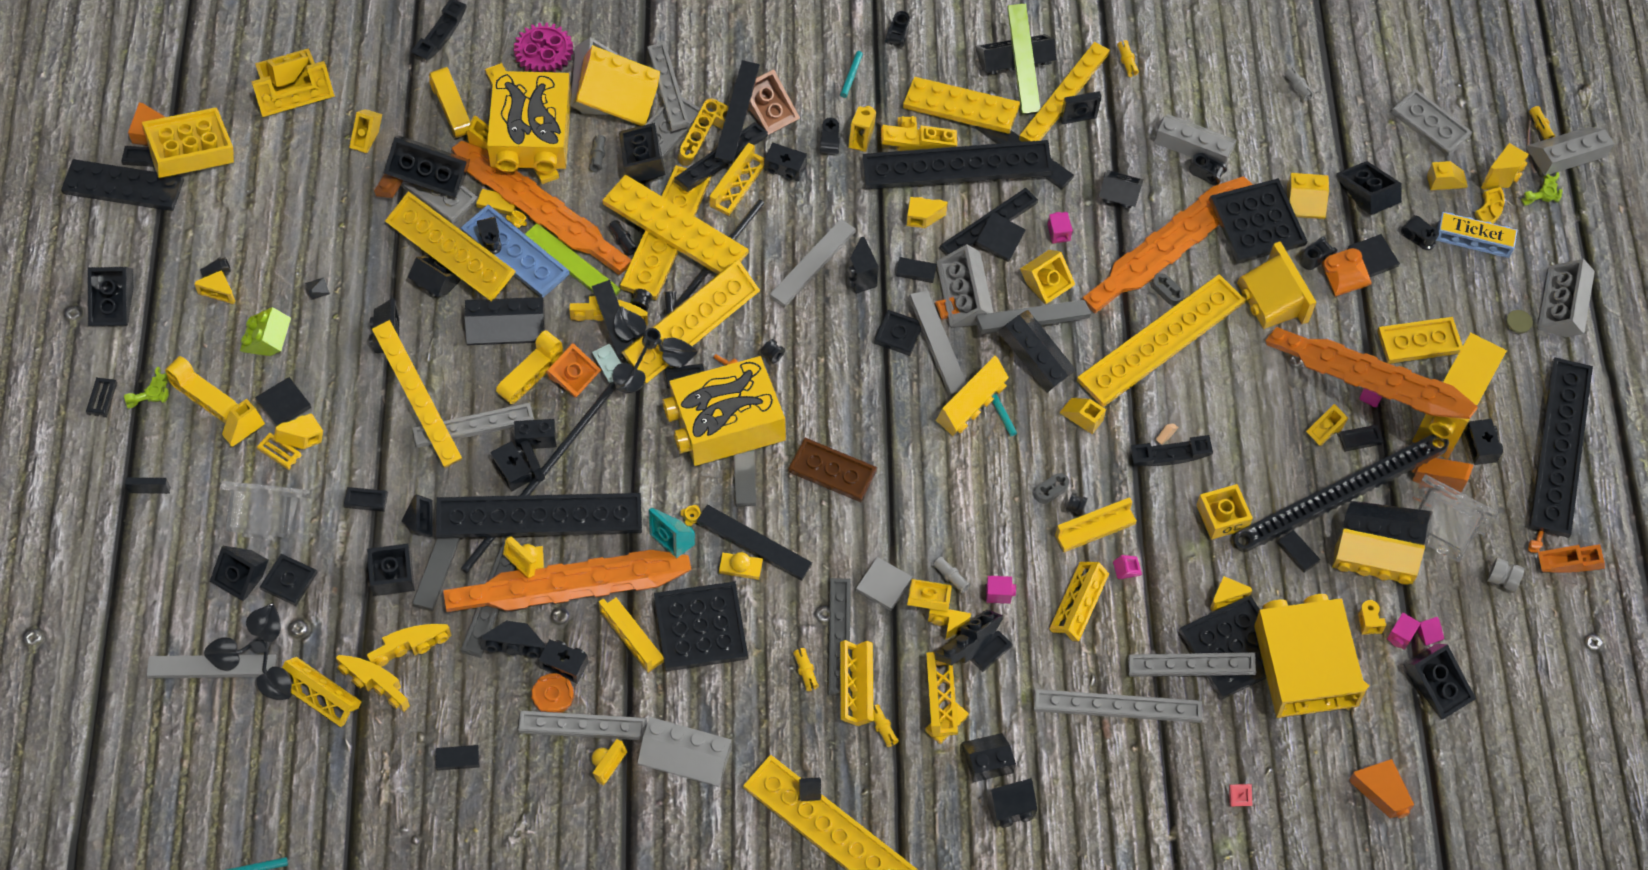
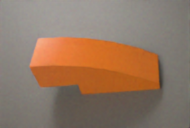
[1538,544,1605,573]

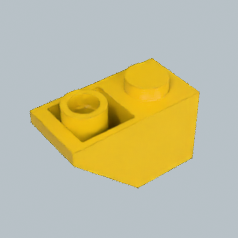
[907,197,948,228]
[1060,398,1106,434]
[222,399,265,447]
[274,413,323,449]

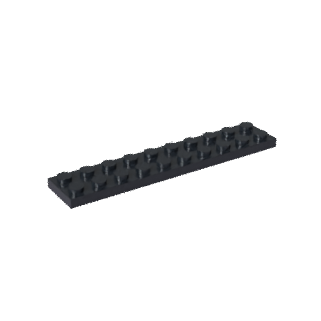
[863,140,1053,189]
[1529,357,1593,538]
[436,493,642,538]

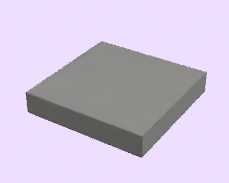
[856,557,912,611]

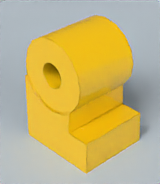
[1358,600,1386,635]

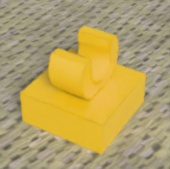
[897,116,917,129]

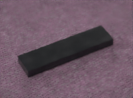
[592,280,633,359]

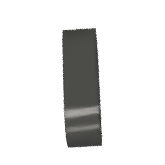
[1153,274,1184,306]
[1035,473,1069,504]

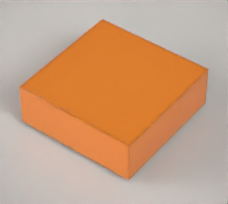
[935,297,960,320]

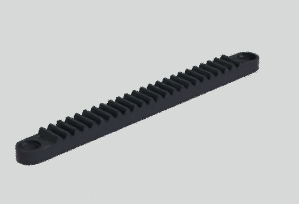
[1234,434,1449,552]

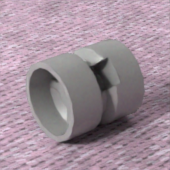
[1487,557,1525,592]

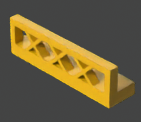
[709,143,765,216]
[1055,497,1137,552]
[1049,562,1109,641]
[599,597,664,673]
[840,640,874,726]
[926,652,958,737]
[282,657,362,727]

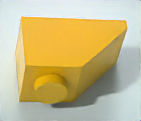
[266,51,308,87]
[349,109,382,153]
[1427,161,1468,190]

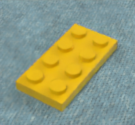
[1377,317,1463,364]

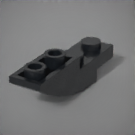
[935,610,1003,666]

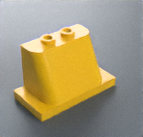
[251,48,335,117]
[1237,241,1317,329]

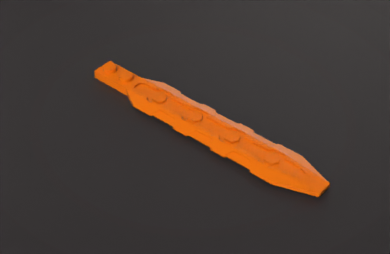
[452,141,632,275]
[1082,176,1253,314]
[1265,327,1478,419]
[443,550,691,612]

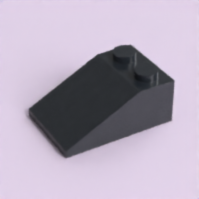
[619,123,666,182]
[1336,161,1402,215]
[87,267,134,326]
[1403,643,1476,719]

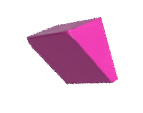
[1359,388,1382,407]
[1113,555,1142,579]
[1417,616,1445,646]

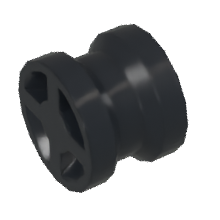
[630,289,653,312]
[761,339,785,363]
[1066,492,1088,516]

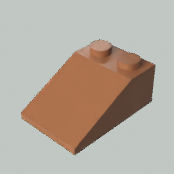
[748,69,800,135]

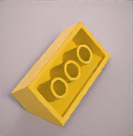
[936,356,1009,436]
[1332,529,1425,585]

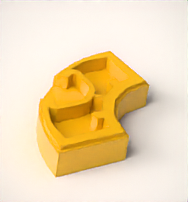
[1474,187,1505,224]

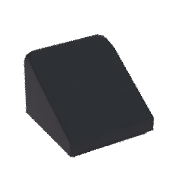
[799,777,821,801]

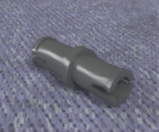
[590,135,606,171]

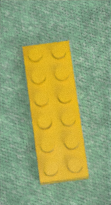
[903,76,1020,134]

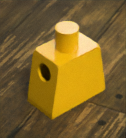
[848,106,876,152]

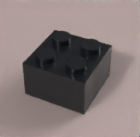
[367,543,415,596]

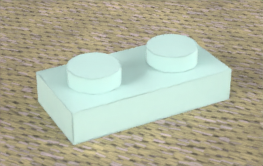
[592,344,621,383]

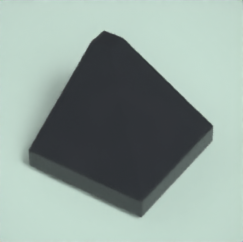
[305,277,330,300]

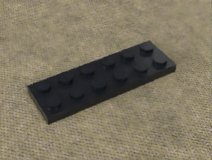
[61,159,184,211]

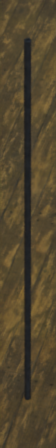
[461,199,764,573]

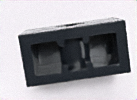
[764,142,807,182]
[514,419,557,450]
[1464,419,1503,465]
[490,441,533,492]
[538,639,588,684]

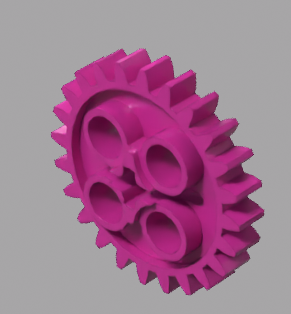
[514,22,573,73]

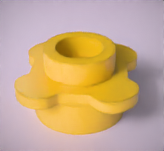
[506,211,527,228]
[680,505,701,527]

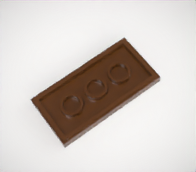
[788,437,878,503]

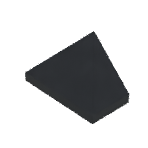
[401,494,433,537]

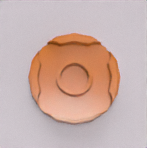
[532,673,574,713]

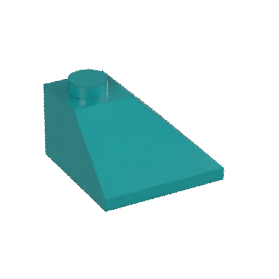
[649,508,695,558]

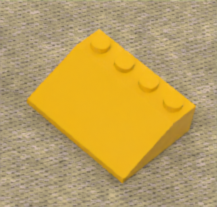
[576,45,660,126]
[142,107,234,178]

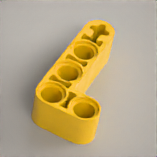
[429,67,470,138]
[677,99,729,166]
[496,330,563,404]
[165,356,238,423]

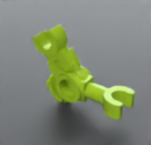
[1521,172,1563,206]
[123,367,170,408]

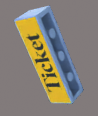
[1436,212,1517,258]

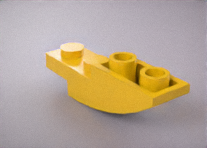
[881,125,957,151]
[569,296,648,326]
[367,624,452,667]
[336,655,410,712]

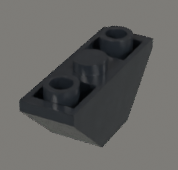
[481,620,545,658]

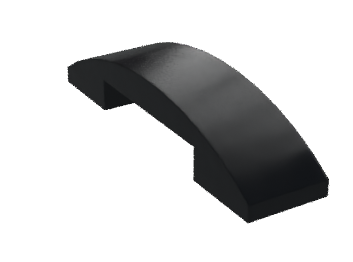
[411,0,467,61]
[1130,435,1213,466]

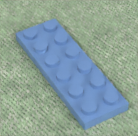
[461,205,570,298]

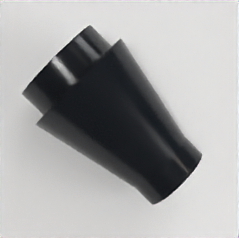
[200,257,231,278]

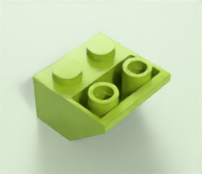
[240,307,291,356]

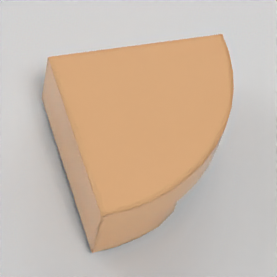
[1156,423,1179,444]

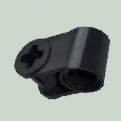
[885,11,910,47]
[820,117,840,154]
[1189,153,1227,185]
[1400,215,1439,250]
[477,217,502,255]
[1300,236,1337,270]

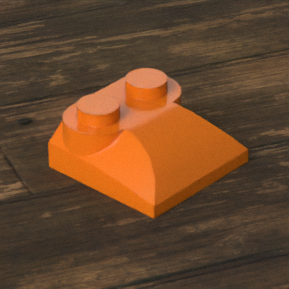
[1322,248,1372,297]
[546,343,602,398]

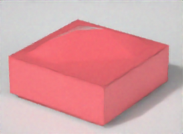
[1229,784,1252,806]

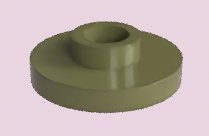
[1506,310,1533,334]

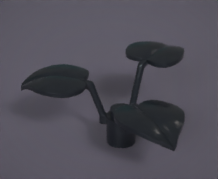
[612,306,698,393]
[204,603,292,700]

